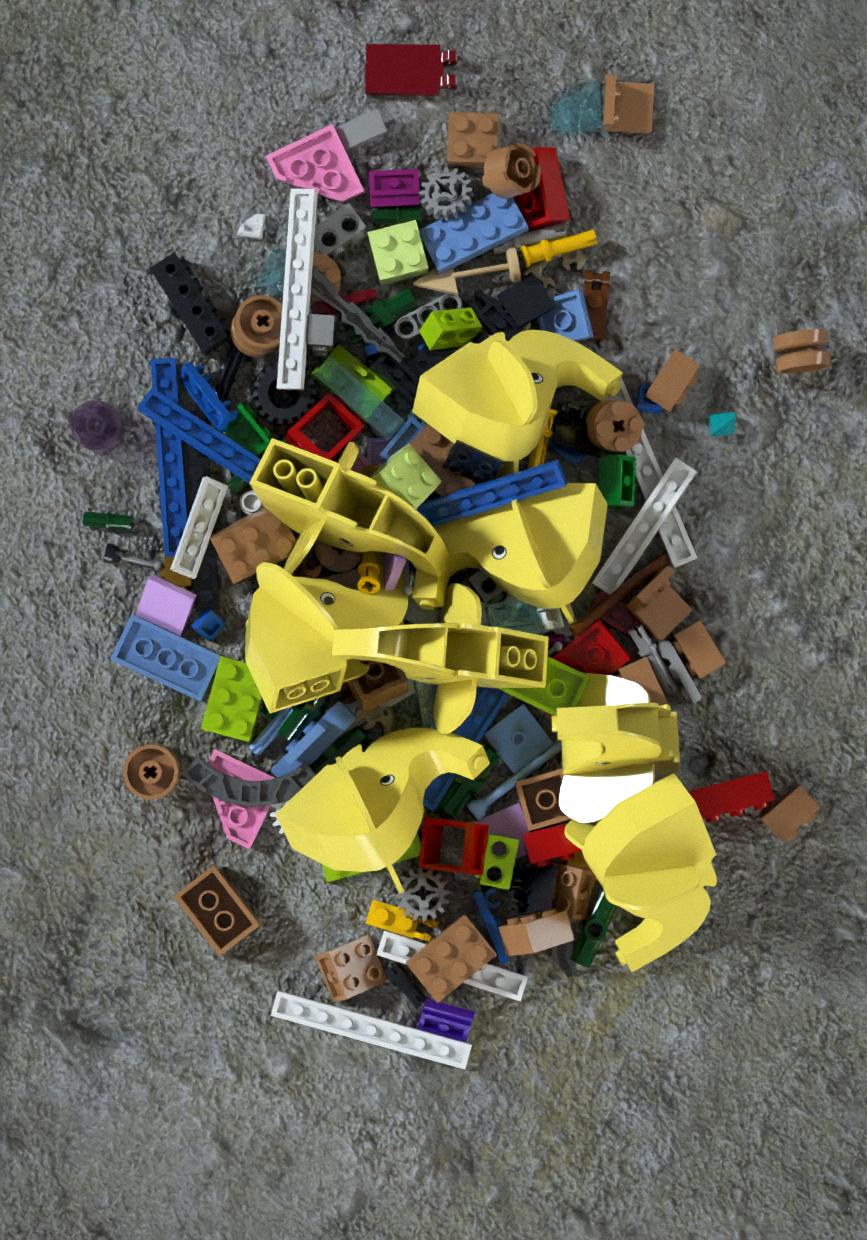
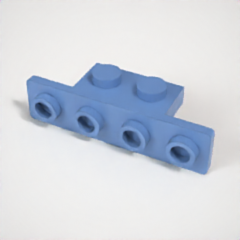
[271,701,357,778]

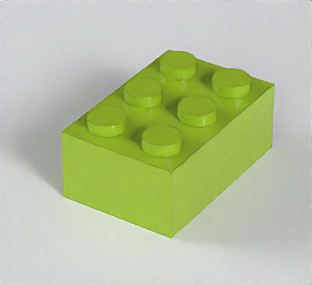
[201,656,263,742]

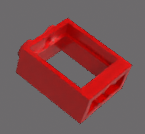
[286,393,365,462]
[419,817,489,875]

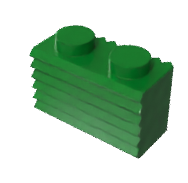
[597,455,637,508]

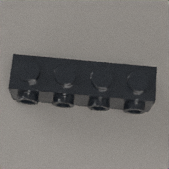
[150,252,230,356]

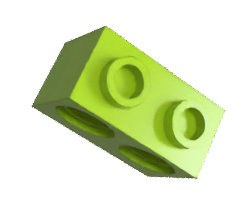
[419,307,482,350]
[475,833,519,890]

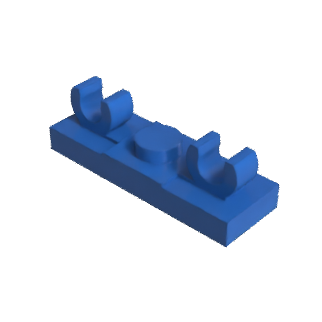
[179,362,238,433]
[472,889,510,964]

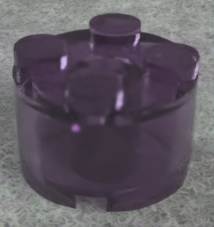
[71,400,125,454]

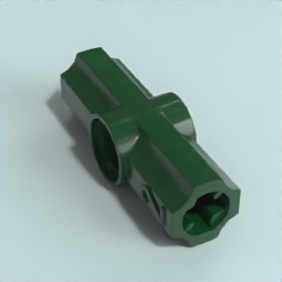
[343,288,418,345]
[278,694,332,742]
[310,725,371,774]
[439,745,500,818]
[569,890,618,968]

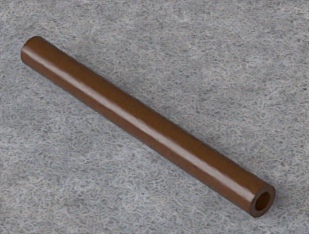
[569,553,670,637]

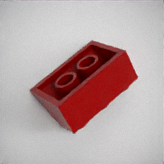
[513,147,570,233]

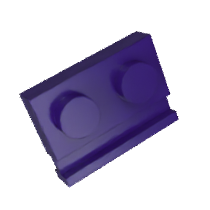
[417,998,475,1042]

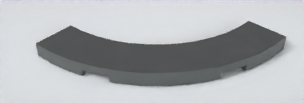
[180,756,317,806]

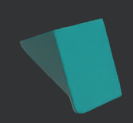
[707,412,735,437]

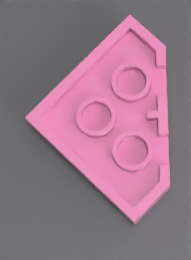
[266,124,365,203]
[208,749,275,850]

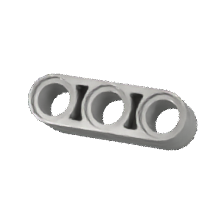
[395,293,462,342]

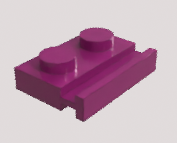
[369,169,420,209]

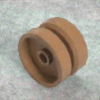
[230,295,282,358]
[772,329,832,374]
[123,744,182,800]

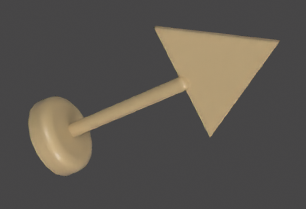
[413,247,521,295]

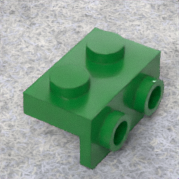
[224,403,273,457]

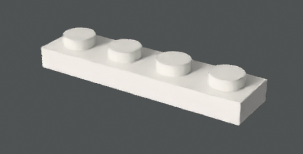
[170,476,228,579]

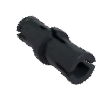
[383,961,429,1009]

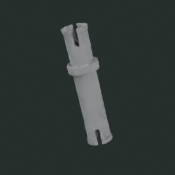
[493,222,567,256]
[628,624,679,696]

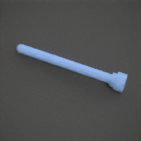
[466,740,562,821]

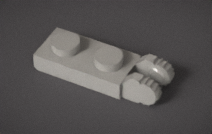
[658,640,702,703]

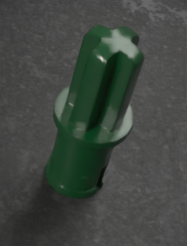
[372,207,421,224]
[83,511,133,531]

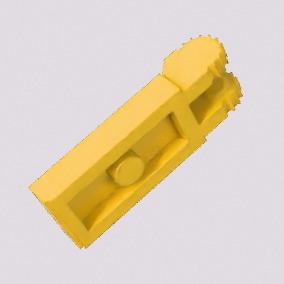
[365,899,439,942]

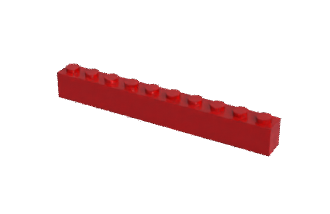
[522,771,775,868]

